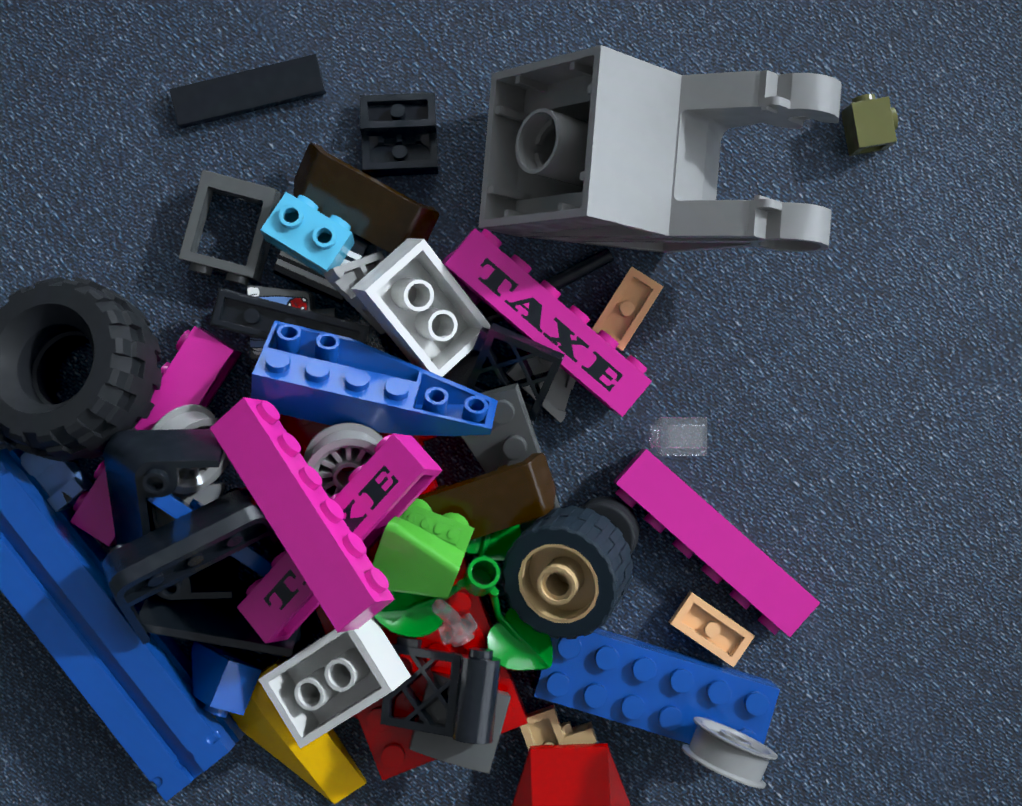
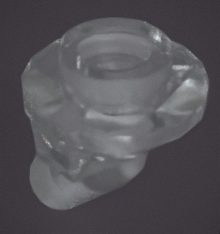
[432,599,478,647]

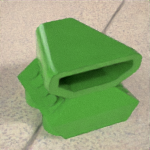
[372,498,475,599]

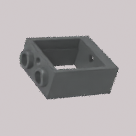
[179,170,283,286]

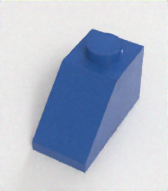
[192,641,262,717]

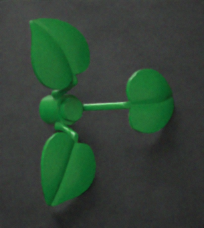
[374,524,553,671]

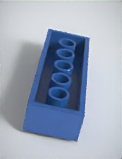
[533,628,780,744]

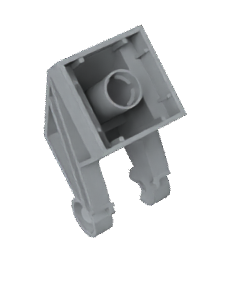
[479,45,842,253]

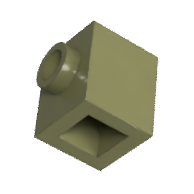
[841,94,898,156]

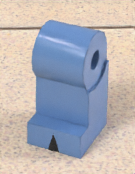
[20,452,93,512]

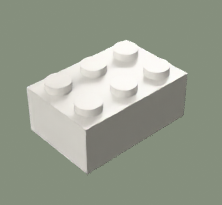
[351,238,491,377]
[258,617,411,749]

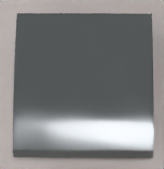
[409,671,511,774]

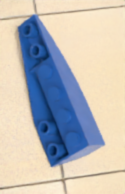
[251,321,498,436]

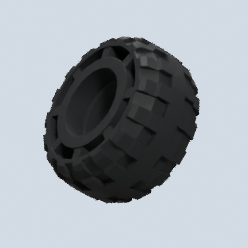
[0,277,162,462]

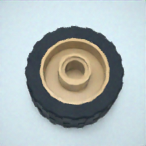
[502,506,633,640]

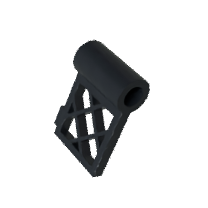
[466,323,565,426]
[380,636,501,744]

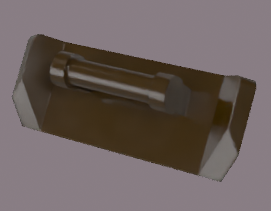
[293,142,439,253]
[418,453,556,540]

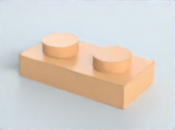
[592,266,664,351]
[669,591,755,667]

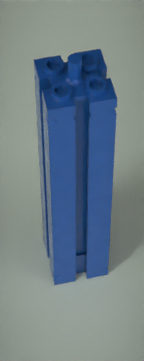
[0,448,245,802]

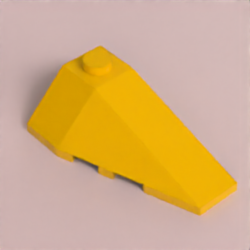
[229,656,367,804]

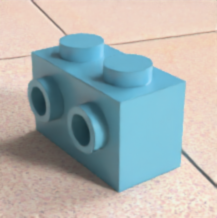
[260,192,355,277]

